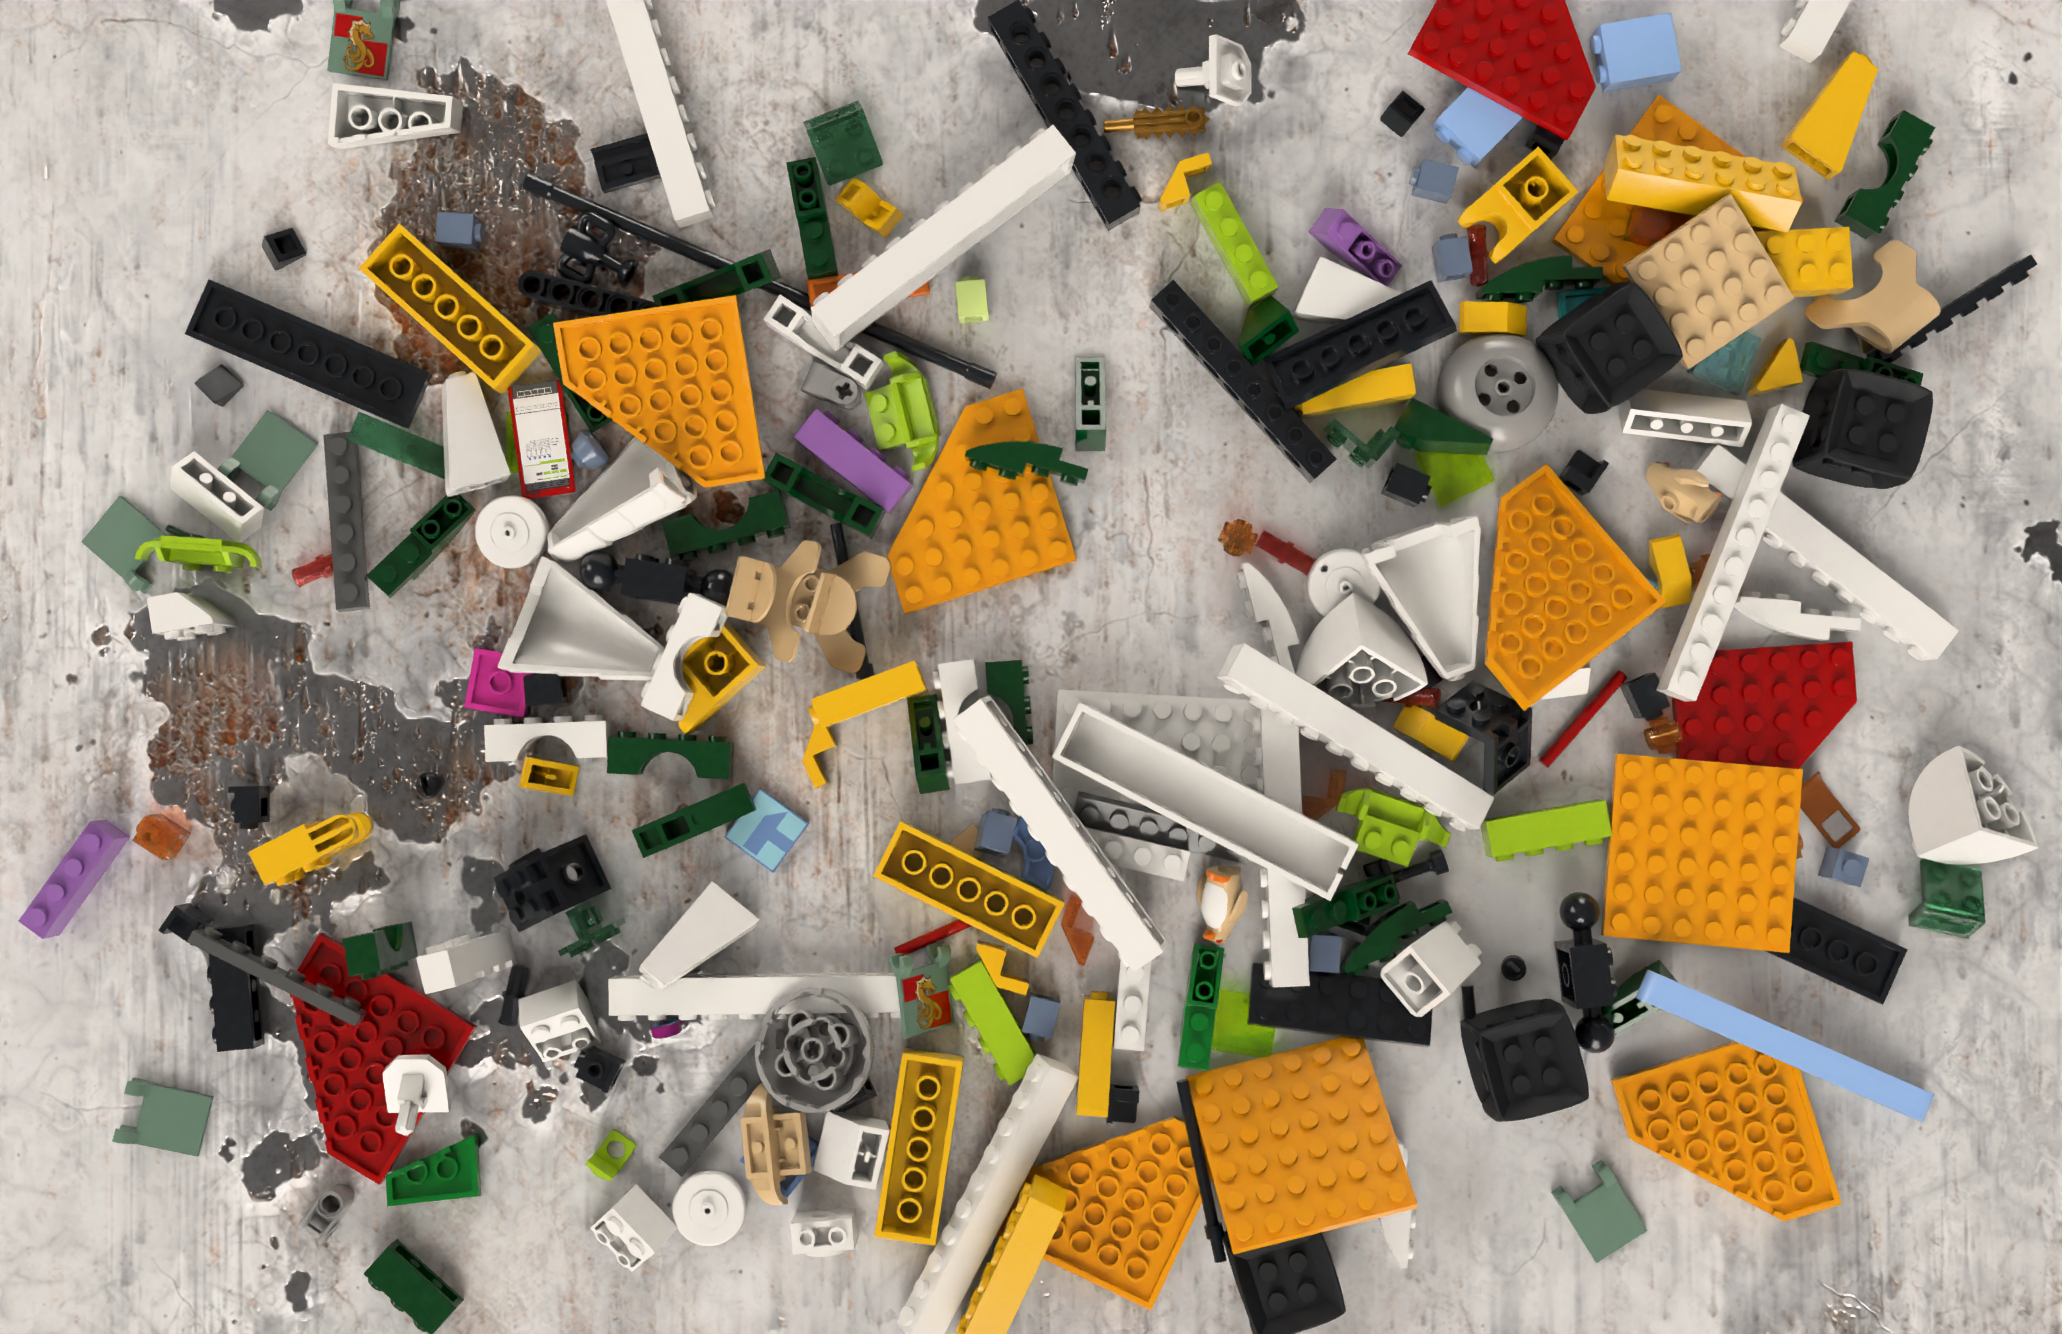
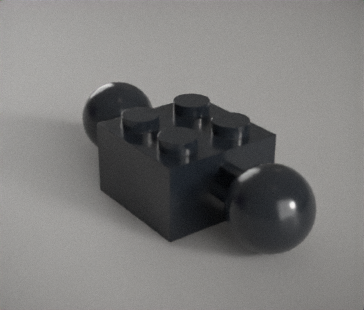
[580,551,734,606]
[1554,892,1617,1053]

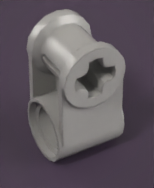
[801,362,861,410]
[297,1184,354,1246]

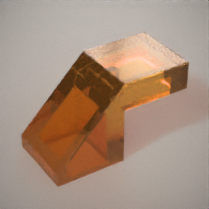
[1302,769,1347,821]
[1060,894,1095,966]

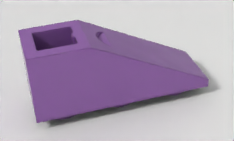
[1308,208,1402,286]

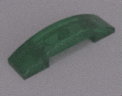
[347,412,445,479]

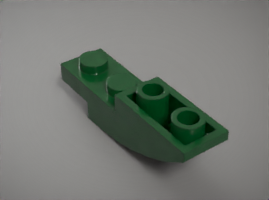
[786,157,839,279]
[1476,255,1603,303]
[527,312,613,433]
[1800,341,1923,386]
[964,441,1088,487]
[366,494,476,598]
[631,782,757,858]
[1292,874,1399,938]
[1340,899,1453,975]

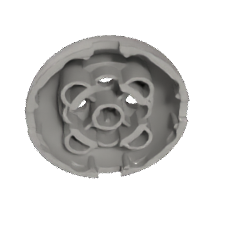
[1437,333,1559,453]
[755,988,874,1113]

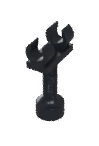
[1363,849,1449,899]

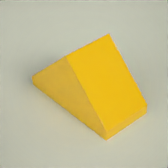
[1746,337,1803,396]
[518,756,580,796]

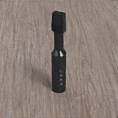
[1461,985,1476,1020]

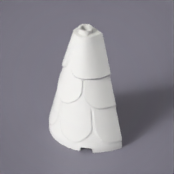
[547,437,697,563]
[1362,516,1481,681]
[498,556,665,681]

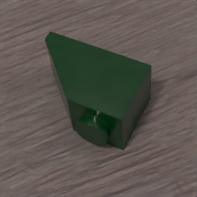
[1238,295,1299,366]

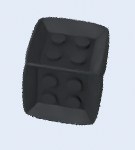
[1536,280,1683,414]
[1793,369,1933,489]
[1460,998,1589,1122]
[1222,1230,1346,1334]

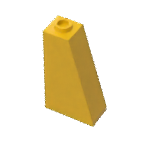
[1780,51,1878,180]
[1293,363,1416,419]
[808,660,928,728]
[1075,991,1115,1117]

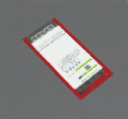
[507,380,576,499]

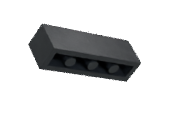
[207,924,265,1052]

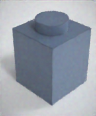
[1409,159,1459,204]
[435,212,485,251]
[1431,233,1473,283]
[974,808,1017,857]
[1818,847,1869,887]
[1308,931,1342,973]
[1022,992,1061,1042]

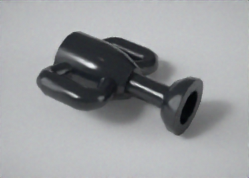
[557,211,639,287]

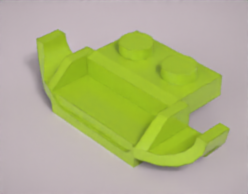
[864,351,941,472]
[135,535,262,573]
[1335,787,1451,867]

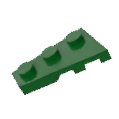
[386,1134,482,1207]

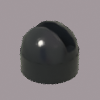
[416,772,443,797]
[1501,955,1526,981]

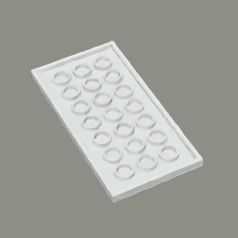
[1053,689,1260,810]

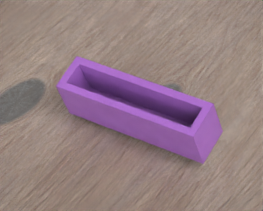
[794,409,912,515]
[18,820,130,939]

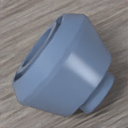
[570,430,610,469]

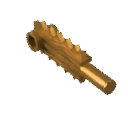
[1104,104,1210,141]

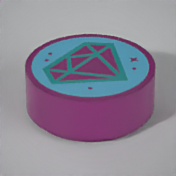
[650,1018,682,1039]

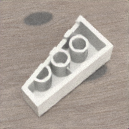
[328,83,463,149]
[416,929,518,994]

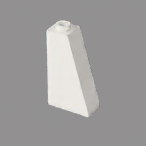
[1292,256,1402,325]
[442,371,511,497]
[639,881,759,990]

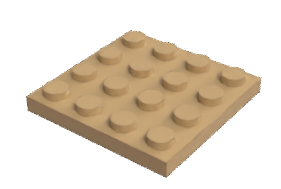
[1622,194,1794,369]

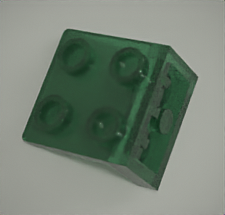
[803,100,883,186]
[1323,418,1401,469]
[1908,858,1986,939]

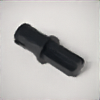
[498,964,530,1026]

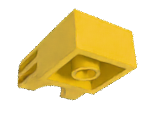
[1457,146,1579,264]
[679,621,767,734]
[248,812,374,887]

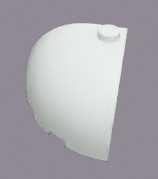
[1296,593,1428,709]
[1908,746,2038,865]

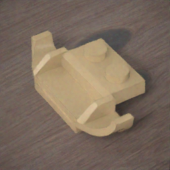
[740,1083,812,1205]

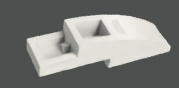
[1236,562,1299,673]
[1734,591,1861,641]
[1377,1138,1416,1268]

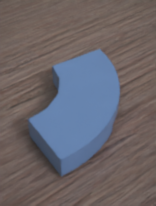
[1013,816,1055,892]

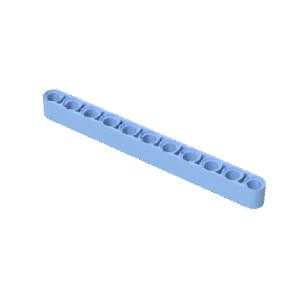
[1635,969,1935,1122]

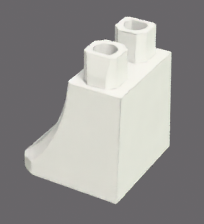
[1381,921,1482,1017]

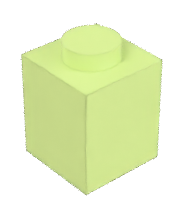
[955,276,989,324]

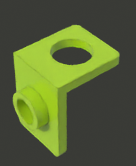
[585,1129,637,1182]

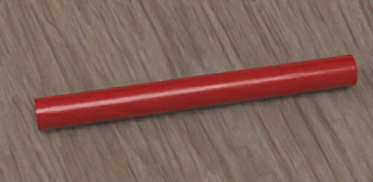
[1539,670,1628,768]
[894,919,971,956]

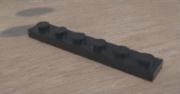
[1866,255,2038,363]

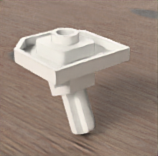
[1175,34,1251,106]
[382,1055,451,1136]

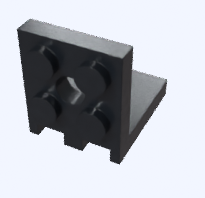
[1435,680,1533,795]
[494,834,611,932]

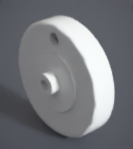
[475,495,549,569]
[1306,548,1380,616]
[672,1170,747,1246]

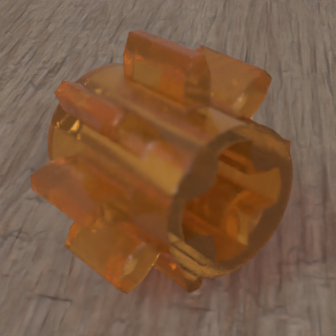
[1218,519,1258,557]
[1644,716,1682,754]

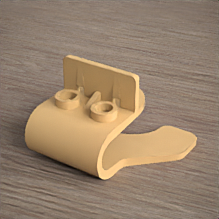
[1804,240,1941,354]
[725,540,821,662]
[790,552,891,673]

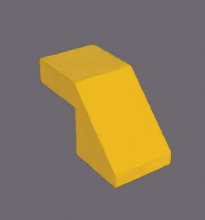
[1158,152,1212,211]
[834,177,904,238]
[1459,301,1527,337]
[1649,534,1692,609]
[1392,701,1469,763]
[802,723,837,789]
[976,940,1029,996]

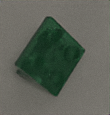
[558,902,626,958]

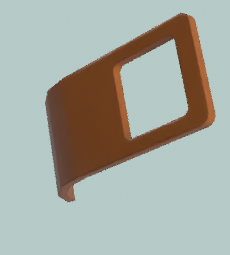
[1800,771,1860,849]

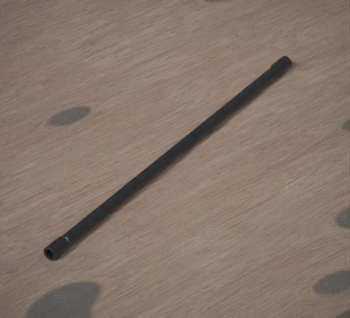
[523,173,997,389]

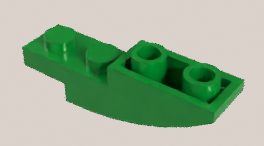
[1177,943,1224,1071]

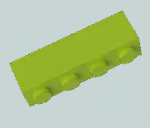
[1191,181,1279,308]
[1481,799,1612,862]
[948,959,1036,1086]

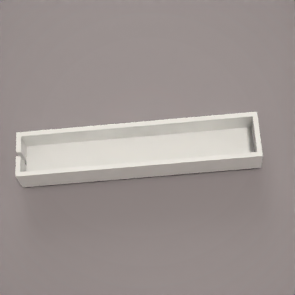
[811,125,1076,351]
[1052,703,1359,901]

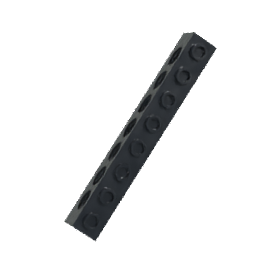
[988,0,1142,231]
[1149,280,1337,483]

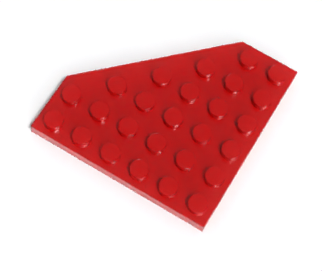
[1407,0,1596,141]
[1668,641,1857,769]
[289,933,477,1185]

